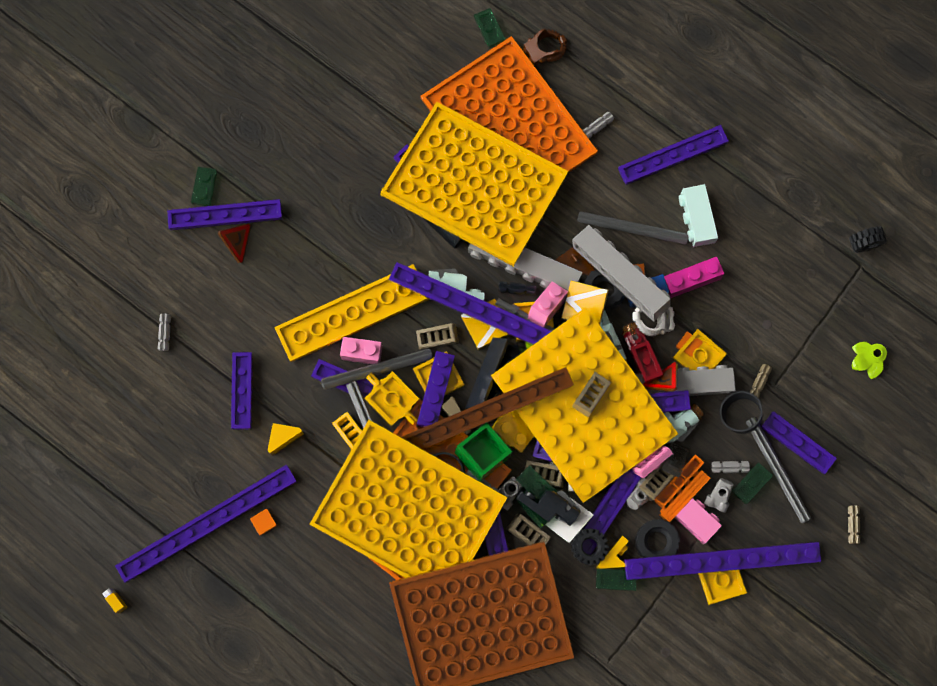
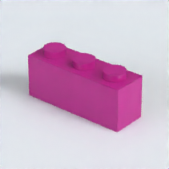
[664,257,724,298]

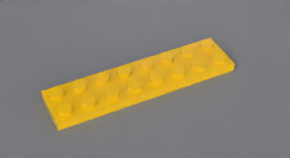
[275,264,429,362]

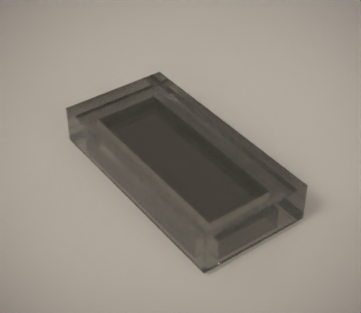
[661,442,690,478]

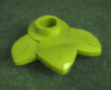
[852,342,887,379]

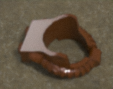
[523,28,568,66]

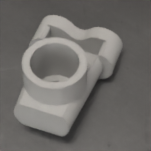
[499,476,524,511]
[626,478,656,510]
[704,478,734,513]

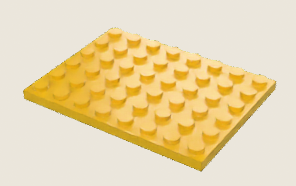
[381,102,568,267]
[491,307,678,503]
[310,420,507,578]

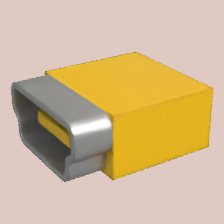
[103,588,128,614]

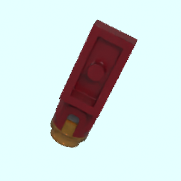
[622,322,664,384]

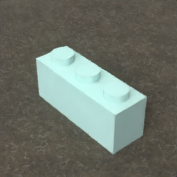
[679,184,718,247]

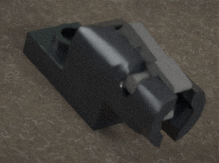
[517,489,581,526]

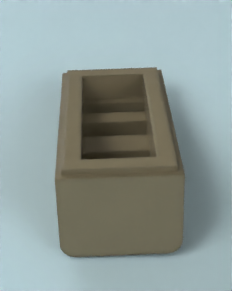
[416,323,459,350]
[572,372,611,417]
[442,396,471,437]
[523,460,565,488]
[638,461,678,501]
[506,514,551,545]

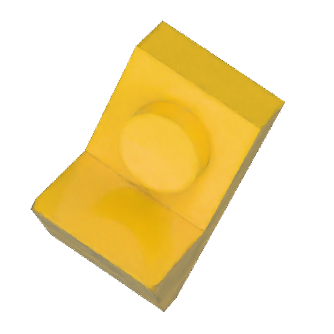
[596,536,628,570]

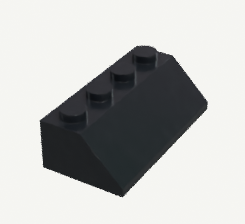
[465,338,525,422]

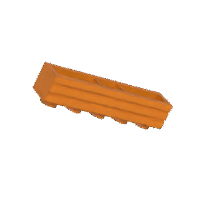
[654,454,704,508]
[659,470,710,522]

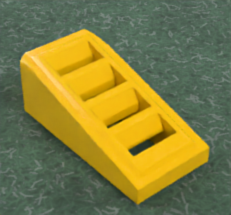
[332,412,362,449]

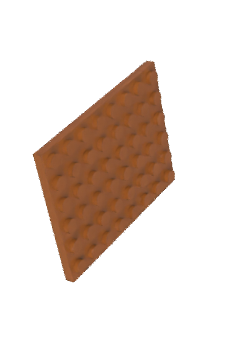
[389,541,574,686]

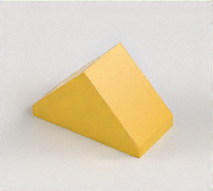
[268,423,304,456]

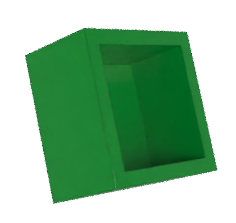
[455,422,512,482]

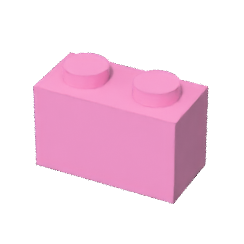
[527,281,568,328]
[340,337,382,364]
[674,498,722,544]

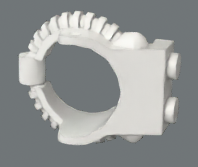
[632,307,675,336]

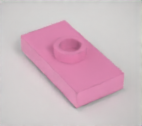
[631,445,673,479]

